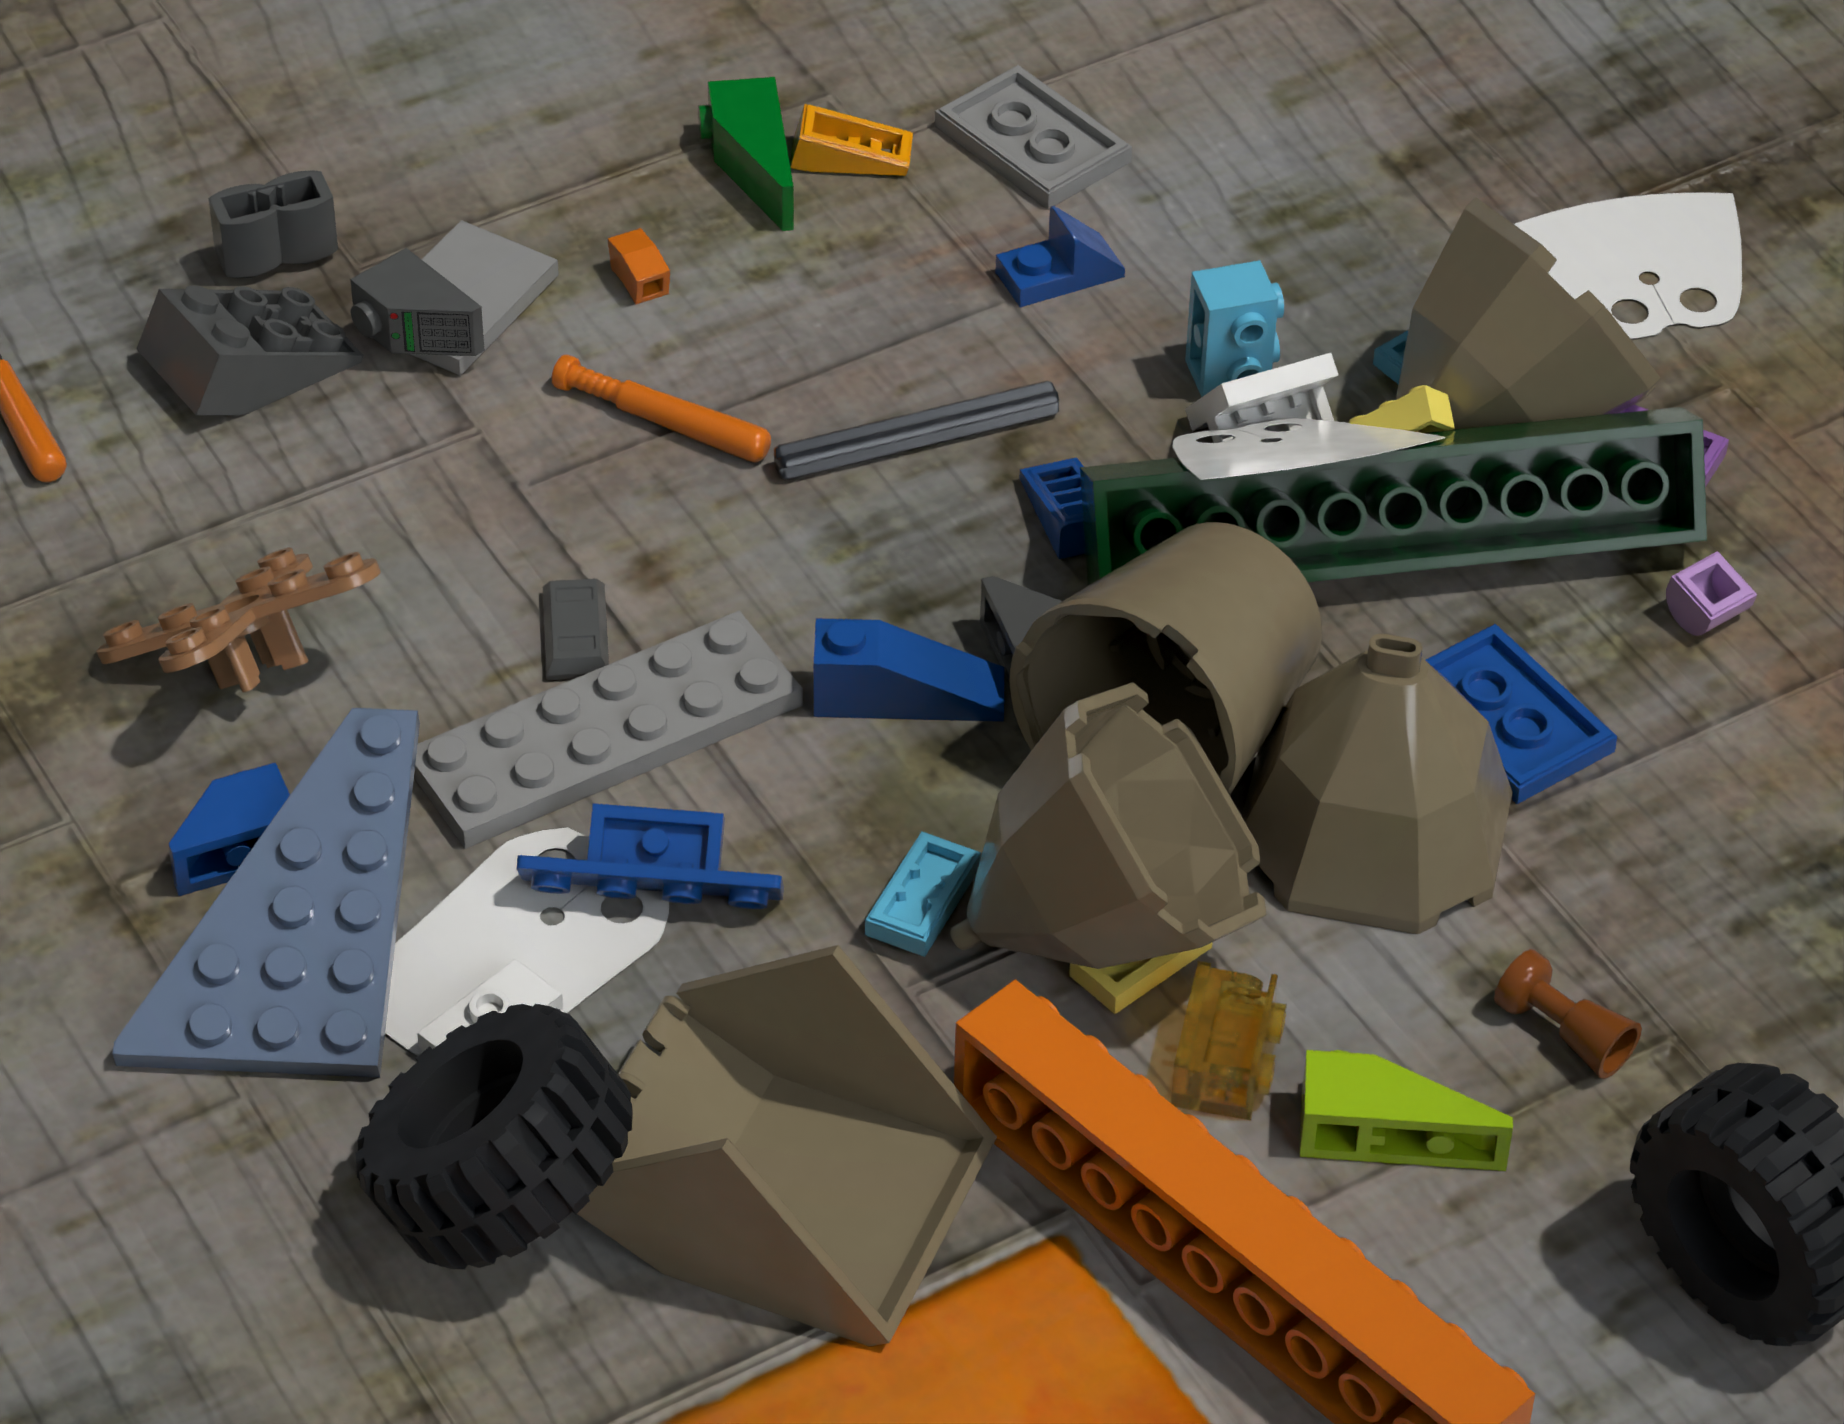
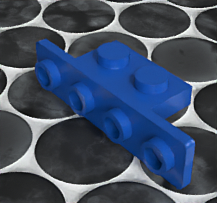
[516,803,784,909]

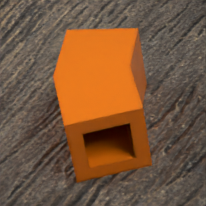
[608,228,670,305]

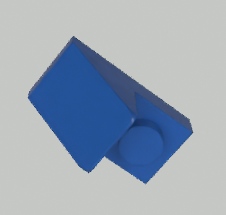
[995,206,1125,307]

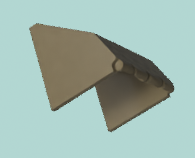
[577,945,997,1346]

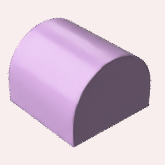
[1666,551,1757,636]

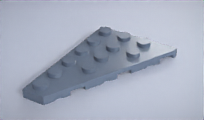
[112,708,420,1078]

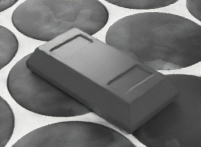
[543,579,609,680]

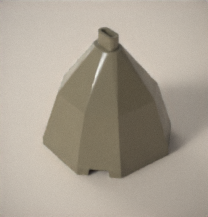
[1396,198,1661,430]
[1242,634,1512,934]
[950,682,1266,969]

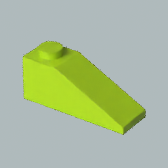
[1300,1050,1513,1171]

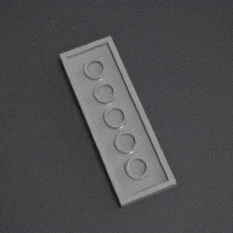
[414,610,803,849]

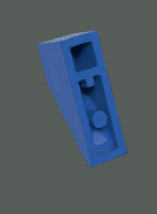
[813,618,1005,722]

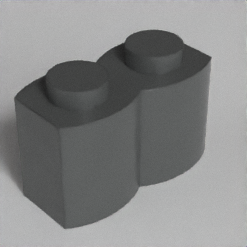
[208,171,338,278]

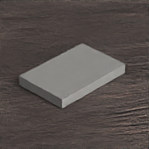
[935,65,1132,209]
[371,220,559,376]

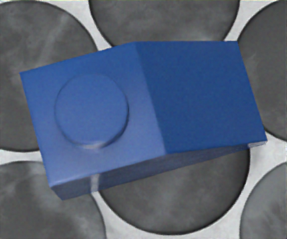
[168,762,290,896]

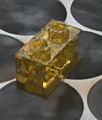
[1171,961,1287,1120]

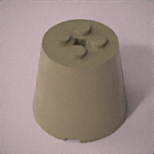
[1010,522,1322,795]

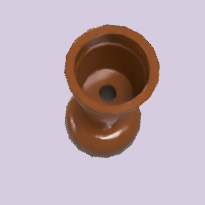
[1494,949,1642,1079]

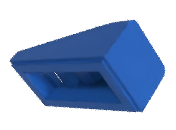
[1019,457,1086,559]

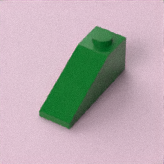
[698,77,794,231]

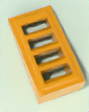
[790,104,913,176]

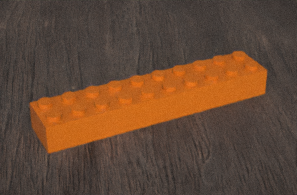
[954,979,1535,1424]

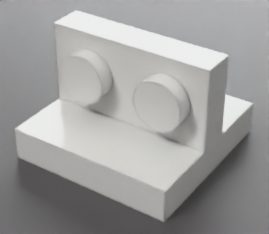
[1185,353,1339,443]

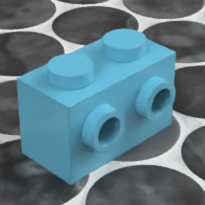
[1185,260,1284,397]

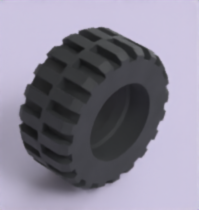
[355,1003,633,1270]
[1630,1063,1844,1346]

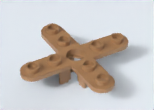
[96,547,381,692]

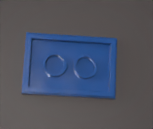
[1425,624,1618,804]

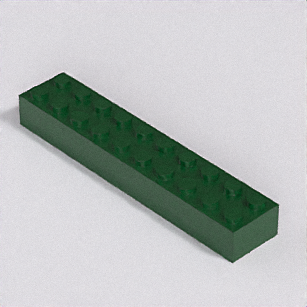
[1080,407,1707,586]

